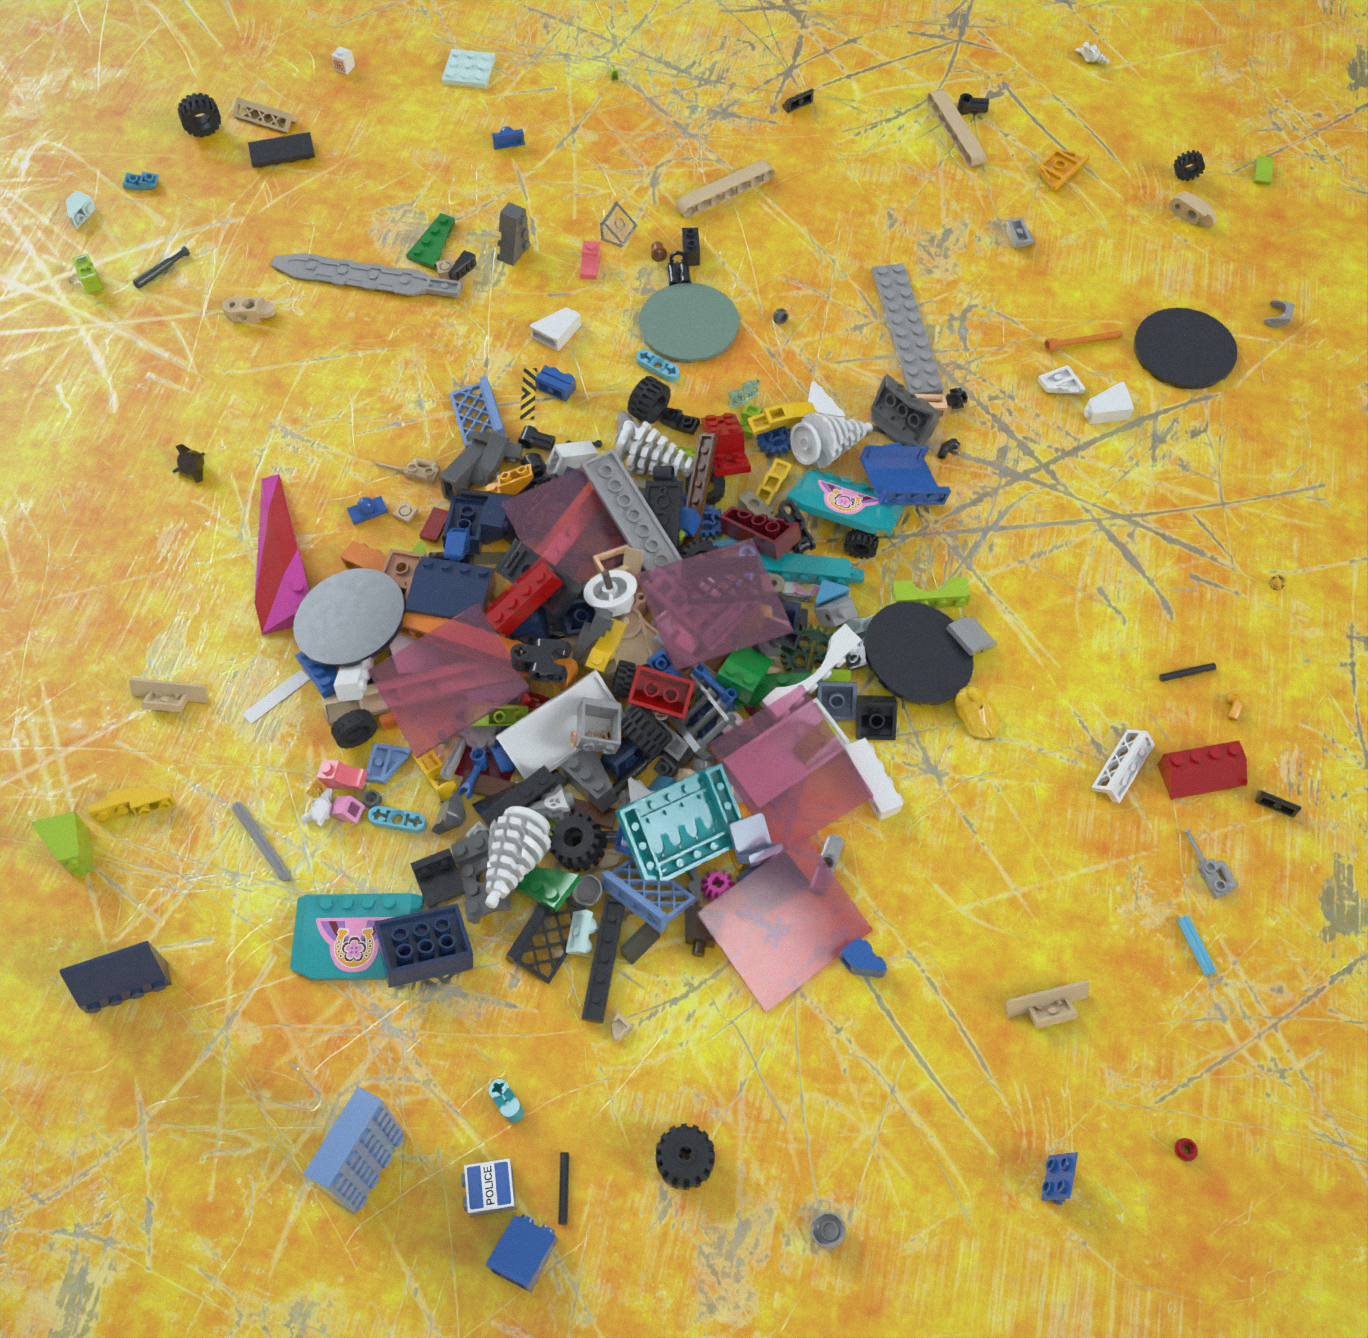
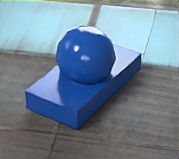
[492,126,525,150]
[347,496,388,525]

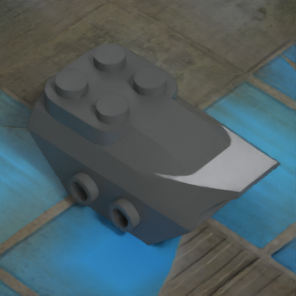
[871,373,939,446]

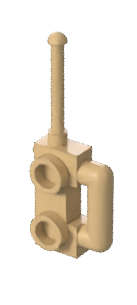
[375,457,440,484]

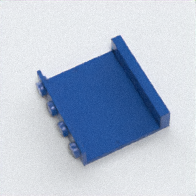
[859,445,951,505]

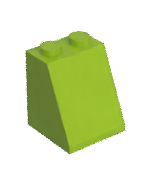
[32,811,93,876]

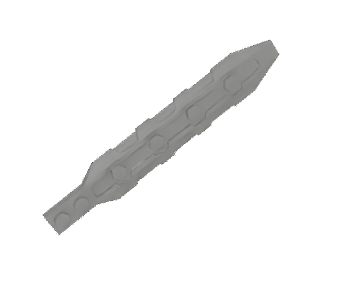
[271,253,463,298]

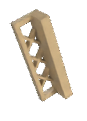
[233,97,298,133]

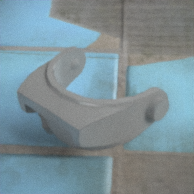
[1264,299,1295,327]

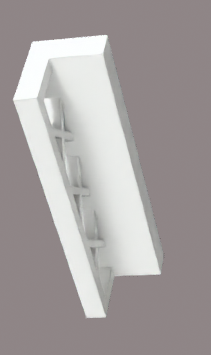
[1091,729,1155,803]

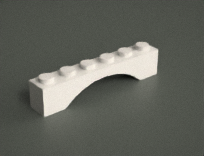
[760,623,861,721]

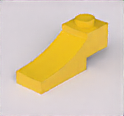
[585,618,627,676]
[411,745,458,801]

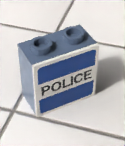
[461,1158,516,1217]

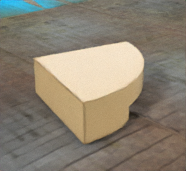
[600,848,624,870]
[611,1011,633,1043]

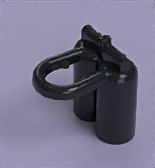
[666,251,692,286]

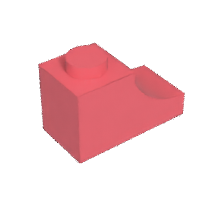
[580,240,601,280]
[316,760,368,791]

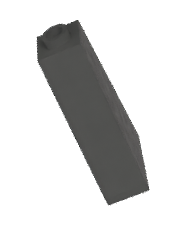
[439,441,487,501]

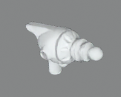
[1075,42,1110,64]
[301,788,332,826]

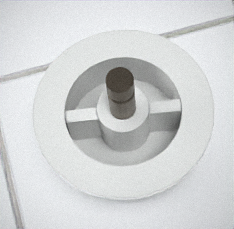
[583,570,637,617]

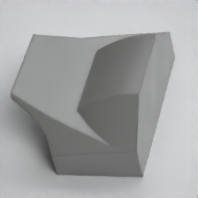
[1006,218,1035,248]

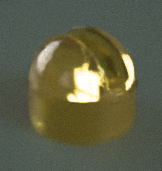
[1269,575,1286,590]
[306,780,324,798]

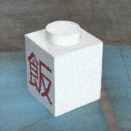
[331,46,355,75]

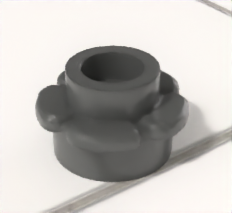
[773,308,789,325]
[362,790,382,809]

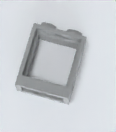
[576,697,621,754]

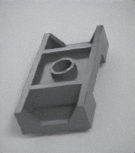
[451,830,512,924]

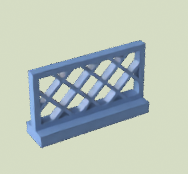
[449,376,507,448]
[601,857,696,933]

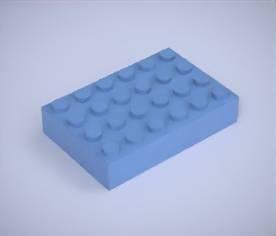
[303,1086,405,1214]

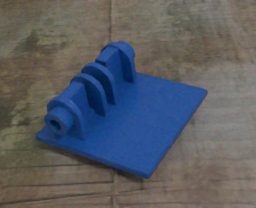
[1041,1152,1078,1205]

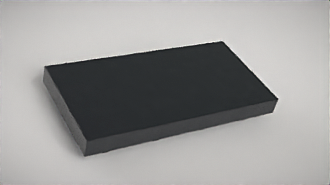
[248,132,315,168]

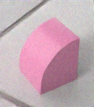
[329,796,365,823]

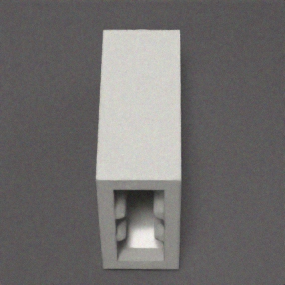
[529,307,581,351]
[1084,382,1134,424]
[545,440,598,480]

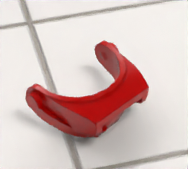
[521,691,551,709]

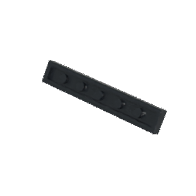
[582,897,625,1024]

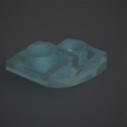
[728,379,760,408]

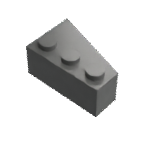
[496,202,530,266]
[561,749,618,813]

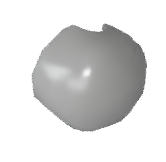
[572,874,603,907]
[810,1212,846,1249]

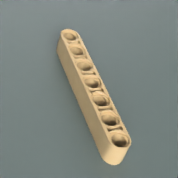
[927,89,986,167]
[676,160,775,218]

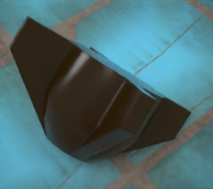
[173,444,205,483]

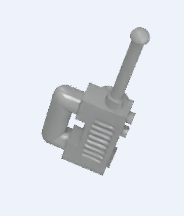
[1184,829,1237,899]

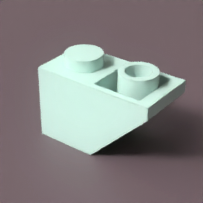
[66,191,96,229]

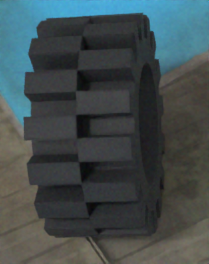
[1174,150,1205,181]
[844,528,879,559]
[611,660,636,698]

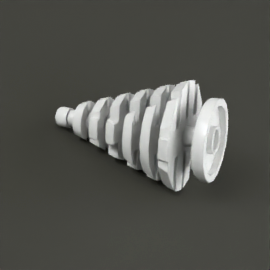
[790,412,873,469]
[615,421,694,477]
[485,806,551,908]

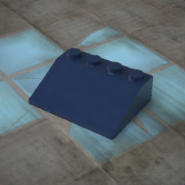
[405,556,496,624]
[374,903,473,988]
[59,941,172,1014]

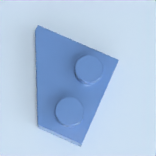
[365,743,412,785]

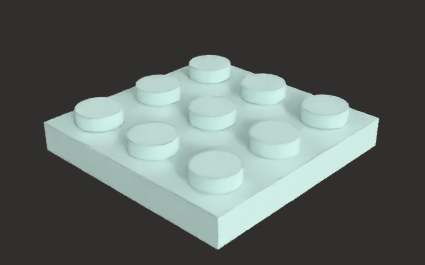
[442,49,496,89]

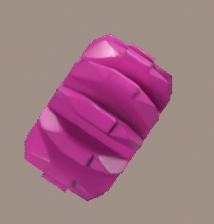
[701,868,735,904]

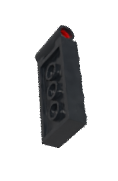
[494,538,584,619]

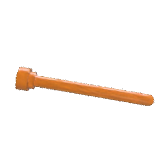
[1045,331,1123,353]

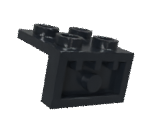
[410,848,465,908]

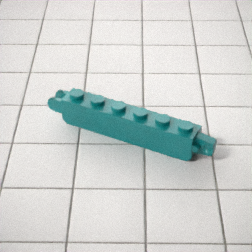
[726,550,865,587]

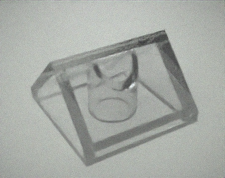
[600,201,638,247]

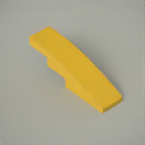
[755,458,792,507]

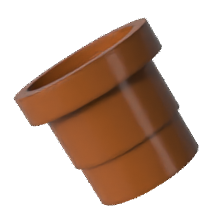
[651,241,667,262]

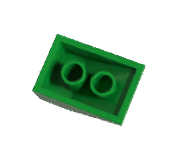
[716,643,774,704]

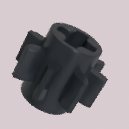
[946,388,968,409]

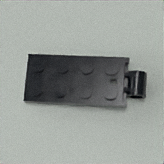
[645,466,684,553]

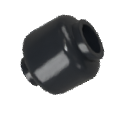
[521,453,547,479]

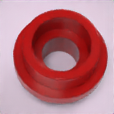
[1174,1138,1198,1162]

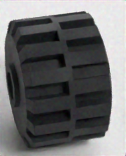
[548,812,607,872]
[655,1123,715,1190]

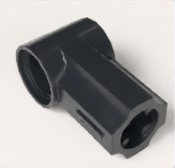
[957,93,989,115]
[518,425,556,451]

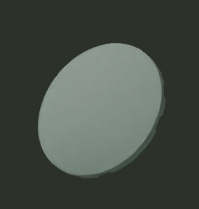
[639,283,739,363]

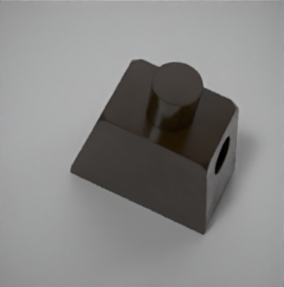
[685,905,725,957]

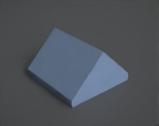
[816,681,858,721]

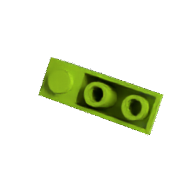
[465,702,528,726]

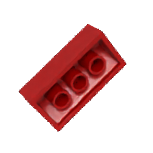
[486,556,563,636]
[1157,740,1248,800]

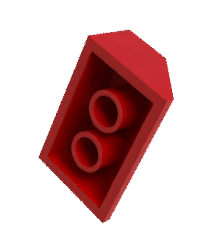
[627,665,695,720]

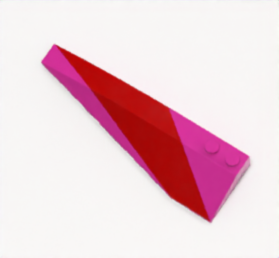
[255,474,311,635]

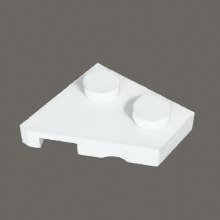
[1037,365,1086,394]

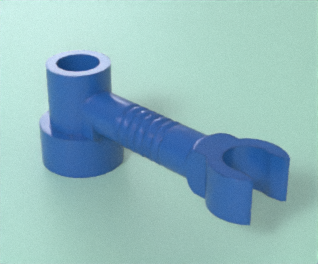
[692,663,737,709]
[457,748,489,800]

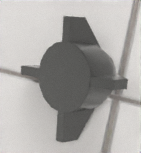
[431,791,466,835]

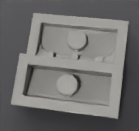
[947,616,997,656]

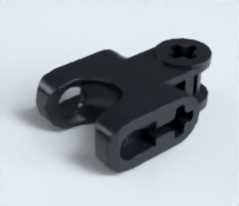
[774,500,816,554]
[510,638,572,683]

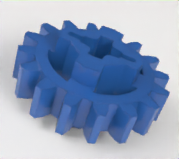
[757,426,792,457]
[699,504,723,541]

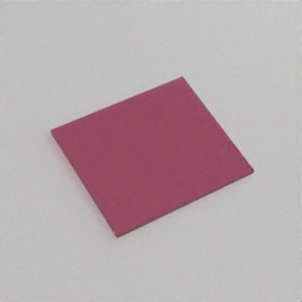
[501,467,629,582]
[635,538,793,671]
[368,603,530,758]
[708,684,874,855]
[696,834,872,1013]

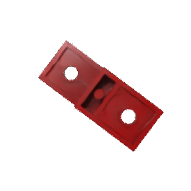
[701,413,751,477]

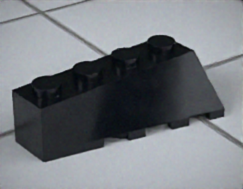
[471,765,559,828]

